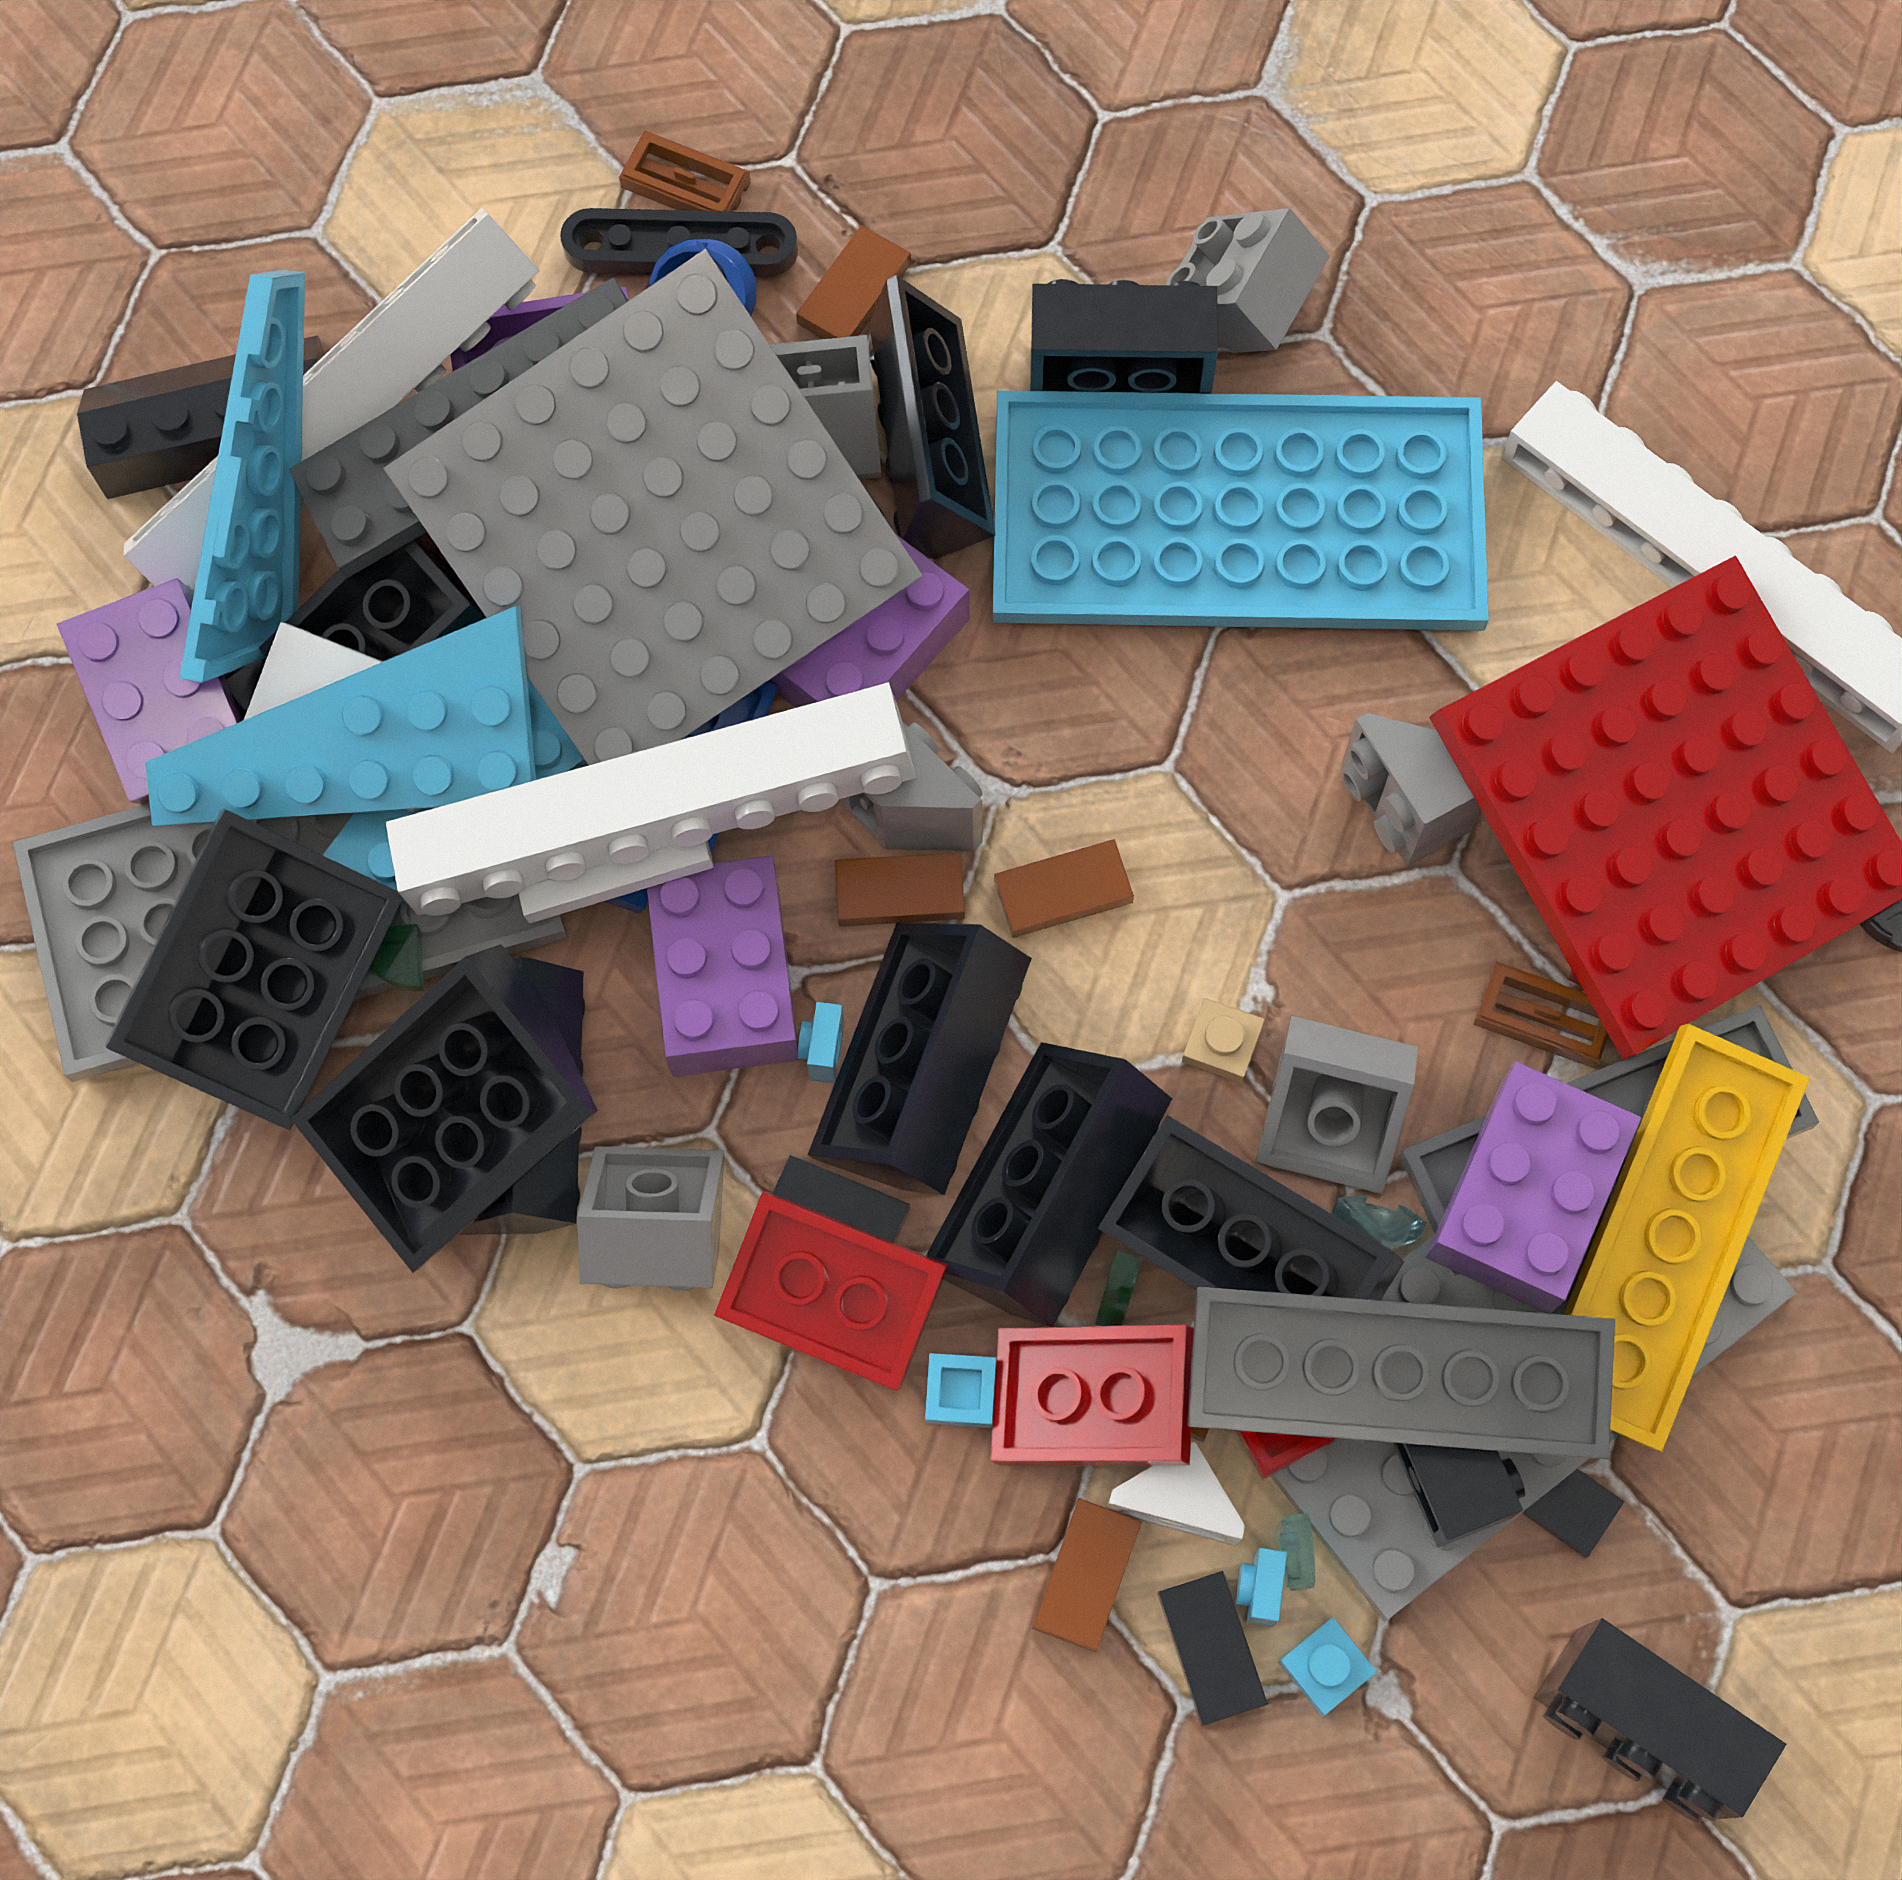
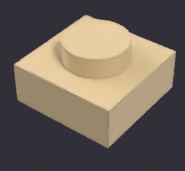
[1181,997,1265,1084]

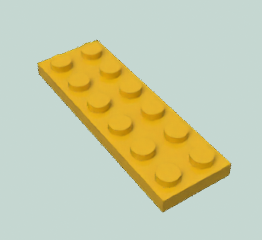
[1564,1024,1810,1452]

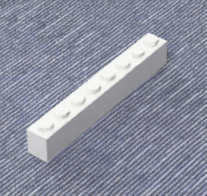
[124,208,540,598]
[1501,381,1902,754]
[385,682,916,916]

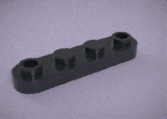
[560,208,798,277]

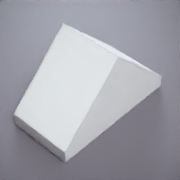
[1107,1442,1245,1546]

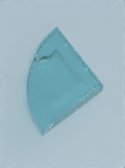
[1332,1195,1427,1250]
[1276,1513,1315,1591]

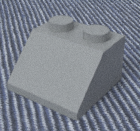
[1256,1016,1418,1194]
[577,1146,724,1290]

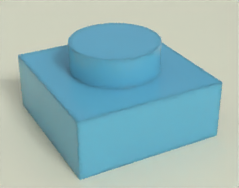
[798,1002,845,1084]
[925,1353,996,1428]
[1236,1548,1287,1627]
[1278,1617,1377,1717]

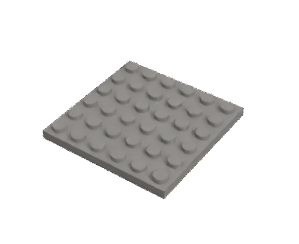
[383,249,923,765]

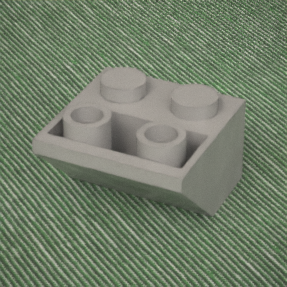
[1166,208,1330,353]
[770,335,882,480]
[1341,713,1481,867]
[842,721,983,851]

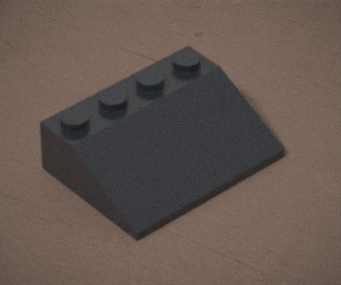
[105,809,403,1131]
[291,944,598,1273]

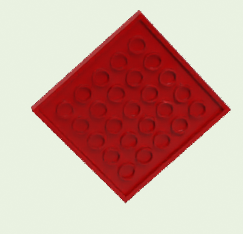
[1429,555,1902,1059]

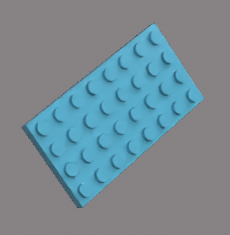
[993,390,1489,631]

